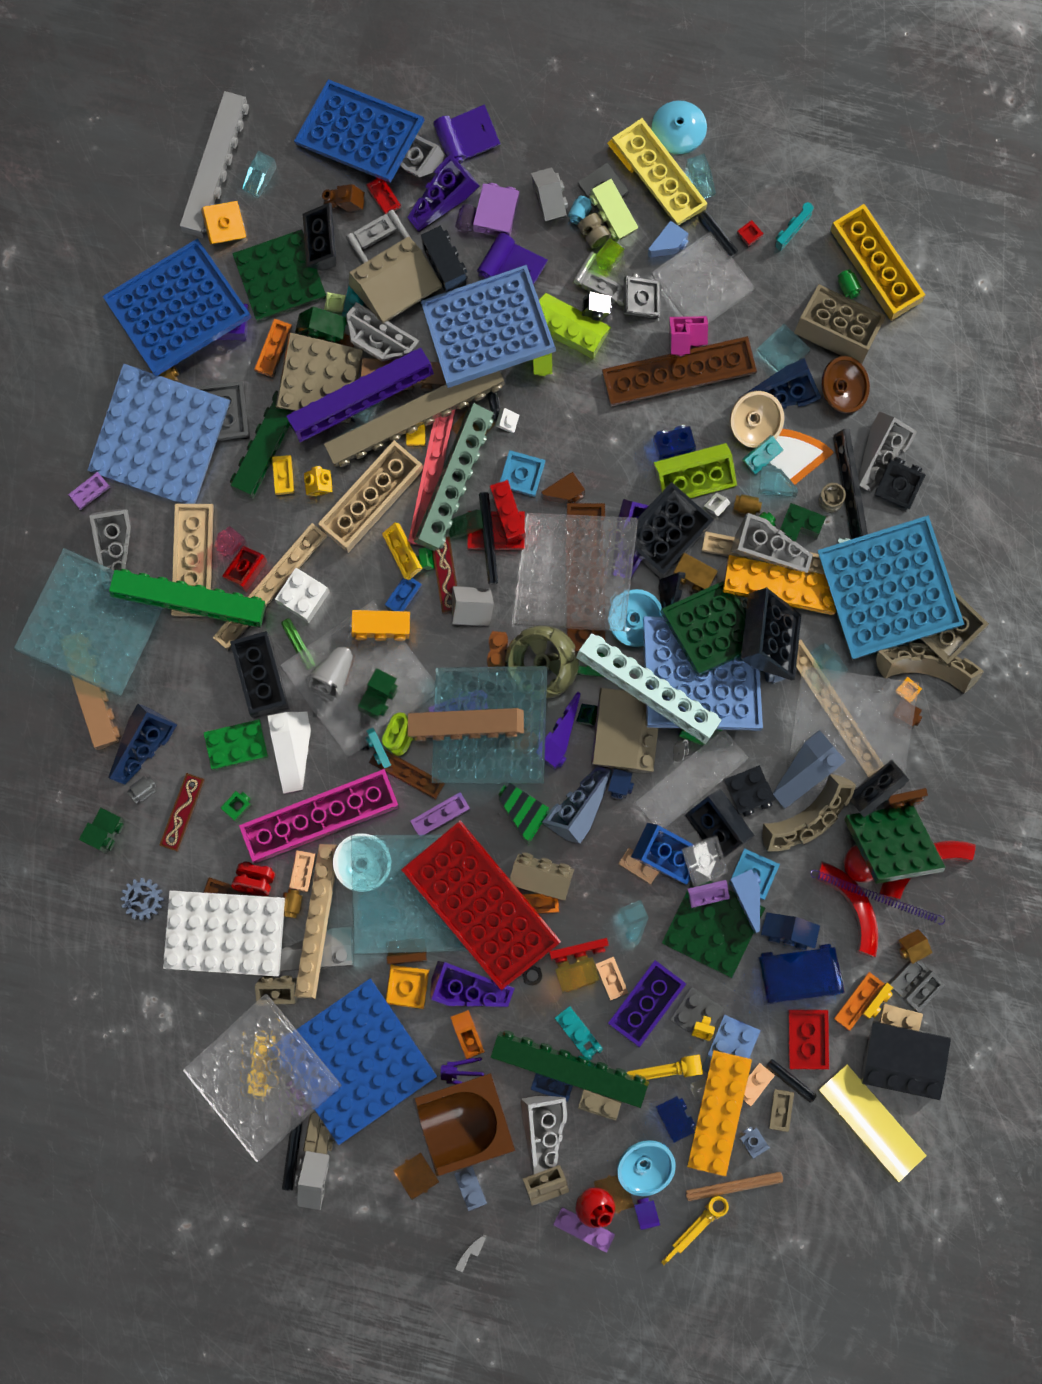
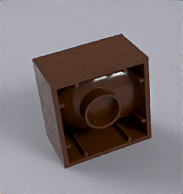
[413,1073,515,1176]

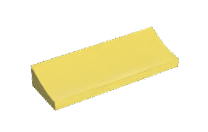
[612,118,708,225]
[817,1064,927,1182]

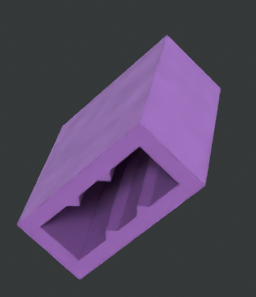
[473,183,520,236]

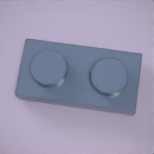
[454,1166,487,1211]

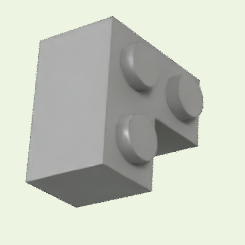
[531,167,568,221]
[294,1151,329,1210]

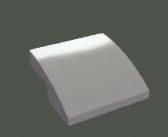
[455,1234,487,1272]

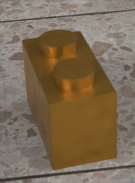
[673,553,718,593]

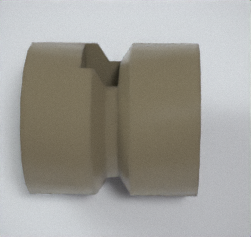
[578,213,611,249]
[818,483,846,513]

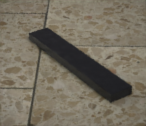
[833,429,868,539]

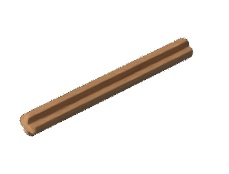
[686,1172,783,1201]

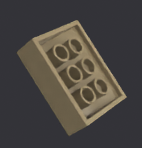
[349,236,442,323]
[794,284,886,364]
[921,589,989,665]
[591,688,658,774]

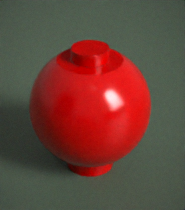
[844,845,874,883]
[575,1187,615,1228]

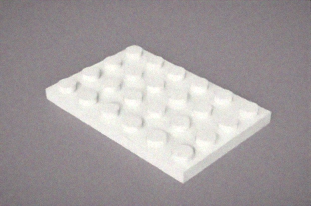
[163,891,285,976]

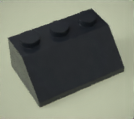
[302,203,336,271]
[685,788,755,861]

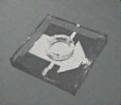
[682,836,728,886]

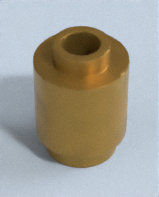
[733,494,762,515]
[282,889,303,919]

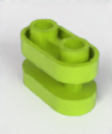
[382,712,413,756]

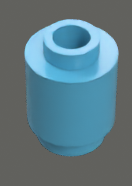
[568,195,592,225]

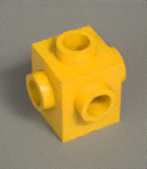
[304,466,333,497]

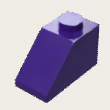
[634,1197,660,1230]

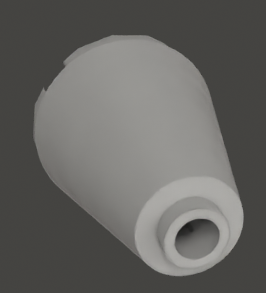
[306,647,353,701]

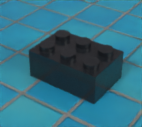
[421,225,468,292]

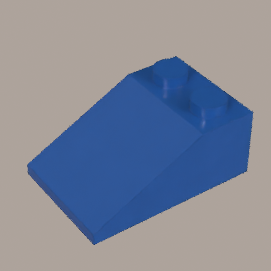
[631,822,694,885]

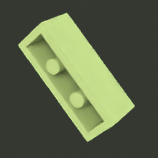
[589,179,638,241]

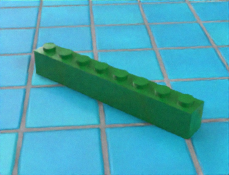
[109,569,266,628]

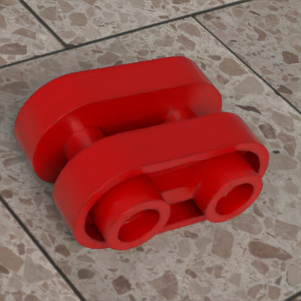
[231,861,275,897]

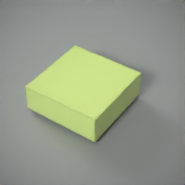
[324,292,346,315]

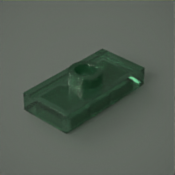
[449,509,483,539]

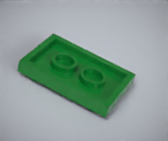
[203,719,268,770]

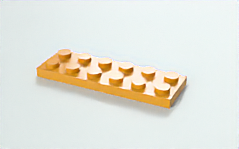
[723,555,836,615]
[687,1050,752,1176]

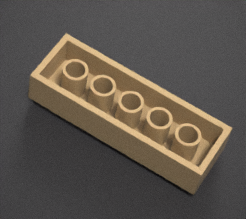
[318,440,423,553]

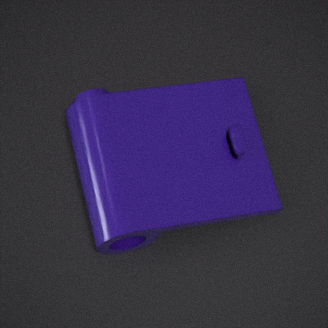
[433,104,501,164]
[477,232,548,285]

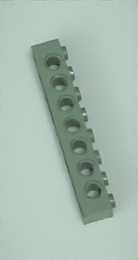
[414,403,493,551]

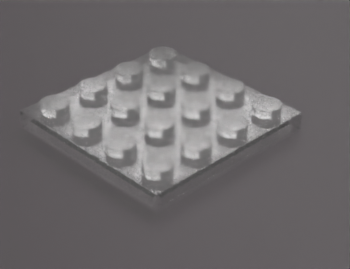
[651,231,756,323]

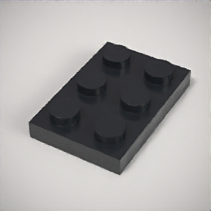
[850,760,910,818]

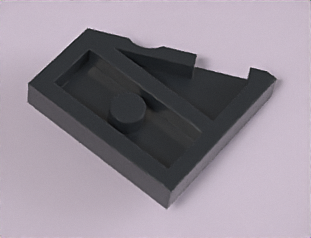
[658,572,686,608]

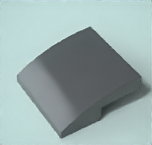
[888,960,945,1013]

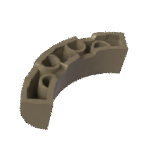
[876,643,984,693]
[762,774,856,852]

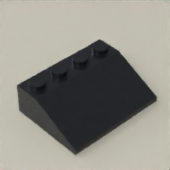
[620,482,714,579]
[741,587,801,681]
[860,1021,951,1100]

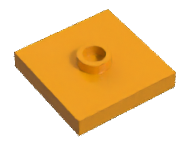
[201,201,246,245]
[385,965,430,1009]

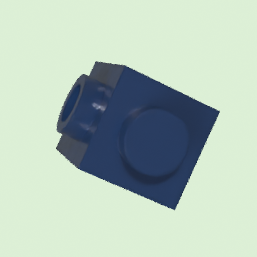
[608,769,634,800]

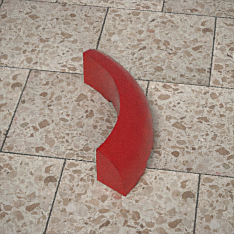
[879,841,976,901]
[816,861,879,958]

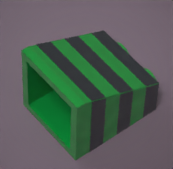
[498,783,549,845]

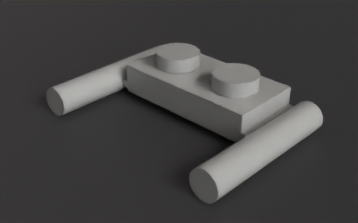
[346,210,411,264]
[573,252,639,306]

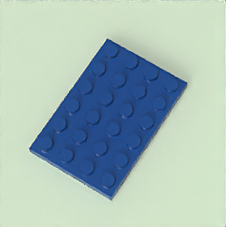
[294,79,425,183]

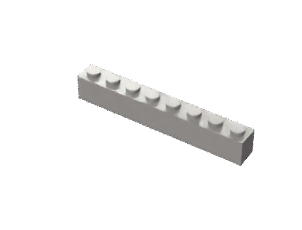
[180,91,249,238]

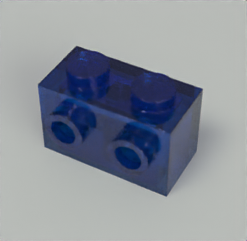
[653,425,696,461]
[656,1096,696,1143]

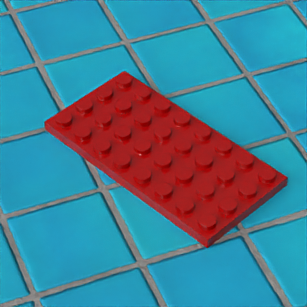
[401,820,561,990]

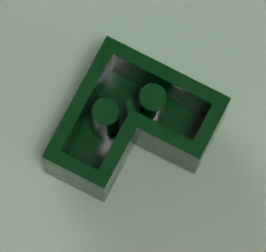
[295,306,347,343]
[780,503,826,542]
[358,668,398,720]
[79,807,124,854]

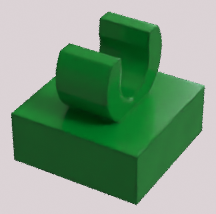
[416,548,435,571]

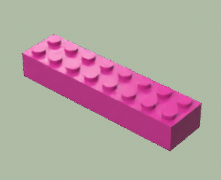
[239,769,400,864]

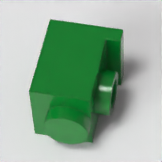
[221,791,252,822]

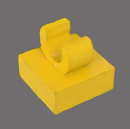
[691,1016,715,1041]

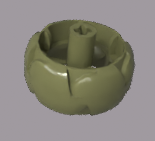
[505,626,579,699]

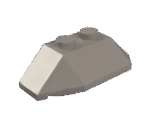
[346,303,419,362]

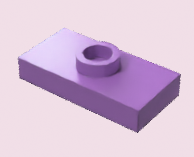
[68,472,110,511]
[688,880,730,908]

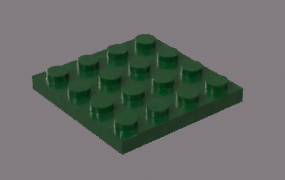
[232,229,327,322]
[660,581,746,676]
[844,805,946,884]
[661,879,765,979]

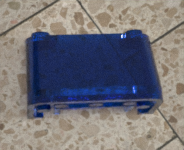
[757,944,845,1005]

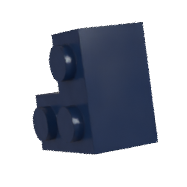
[761,912,820,950]

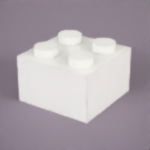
[275,568,330,623]

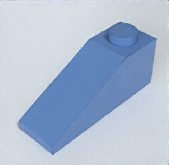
[729,869,761,934]

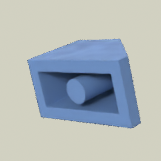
[648,221,689,257]

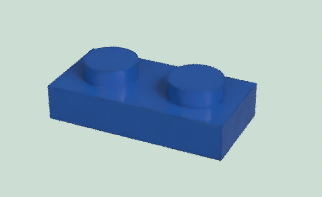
[385,577,422,611]

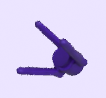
[441,1057,484,1085]

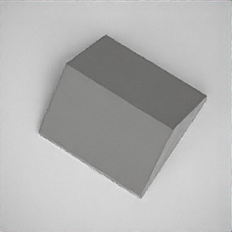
[452,586,494,626]

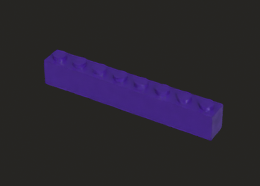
[286,347,434,442]

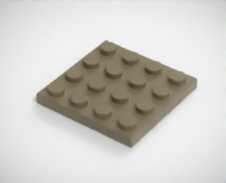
[275,333,363,424]

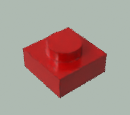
[737,220,764,247]

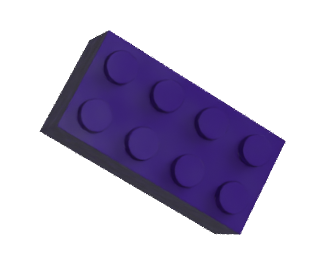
[608,960,686,1048]

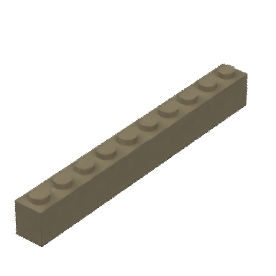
[324,371,505,467]

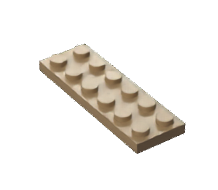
[171,504,214,617]

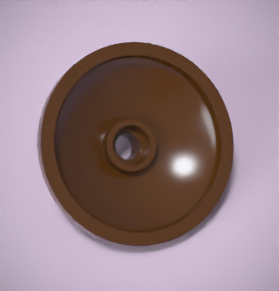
[822,356,870,413]

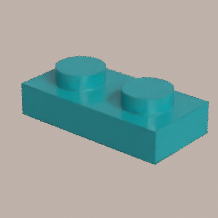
[742,435,783,474]
[365,727,391,768]

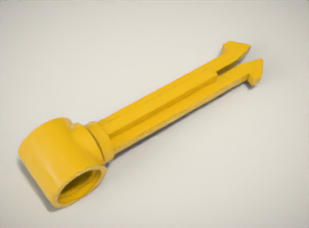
[627,1054,703,1080]
[661,1196,729,1265]

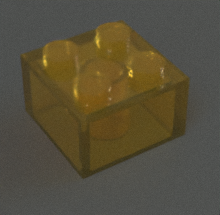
[555,955,600,994]

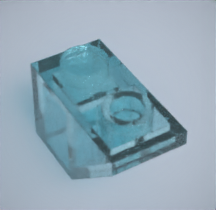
[617,900,649,946]

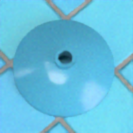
[652,101,707,154]
[608,589,663,647]
[617,1140,676,1196]

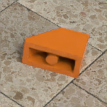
[451,1010,484,1059]

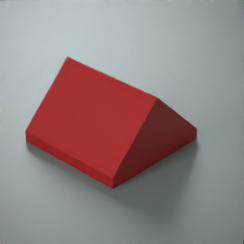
[222,546,267,592]

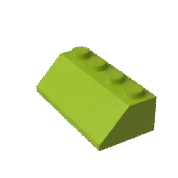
[539,293,611,359]
[654,443,737,498]

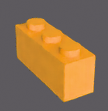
[352,610,410,641]

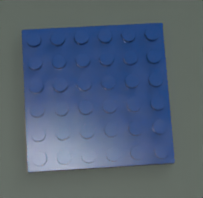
[103,238,252,377]
[272,978,437,1145]

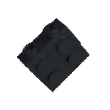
[875,456,926,509]
[724,765,775,817]

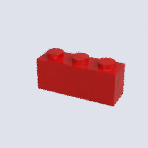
[490,480,526,544]

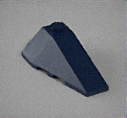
[739,358,822,409]
[108,704,177,785]

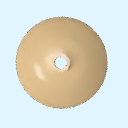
[730,391,784,448]

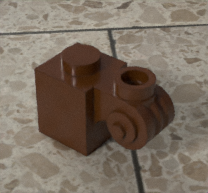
[322,184,365,212]

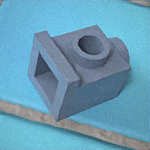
[739,1126,770,1159]

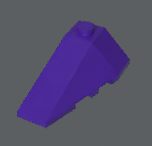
[407,154,480,231]
[536,691,581,770]
[430,961,514,1007]

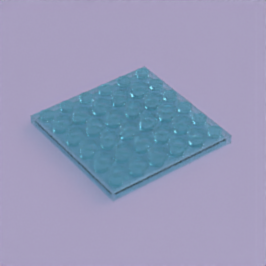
[14,548,163,697]
[432,666,547,784]
[351,834,468,954]

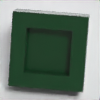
[576,703,598,726]

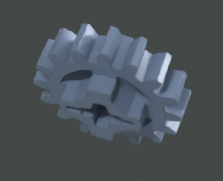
[120,878,164,921]

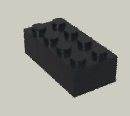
[230,631,289,718]

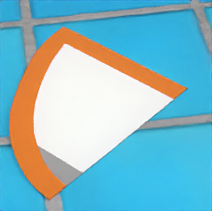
[770,429,835,487]

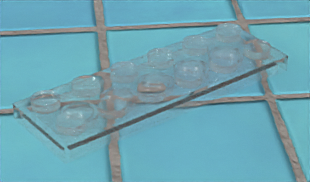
[635,730,749,829]

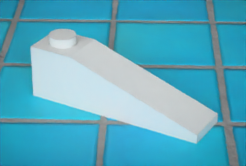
[267,712,311,794]

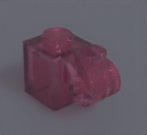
[214,526,246,559]

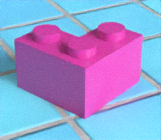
[669,316,708,356]

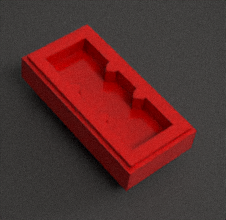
[366,178,401,215]

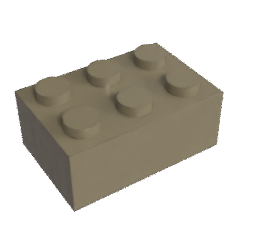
[510,853,574,901]

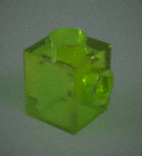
[596,238,625,272]

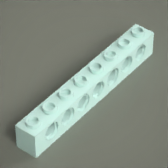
[576,633,722,744]

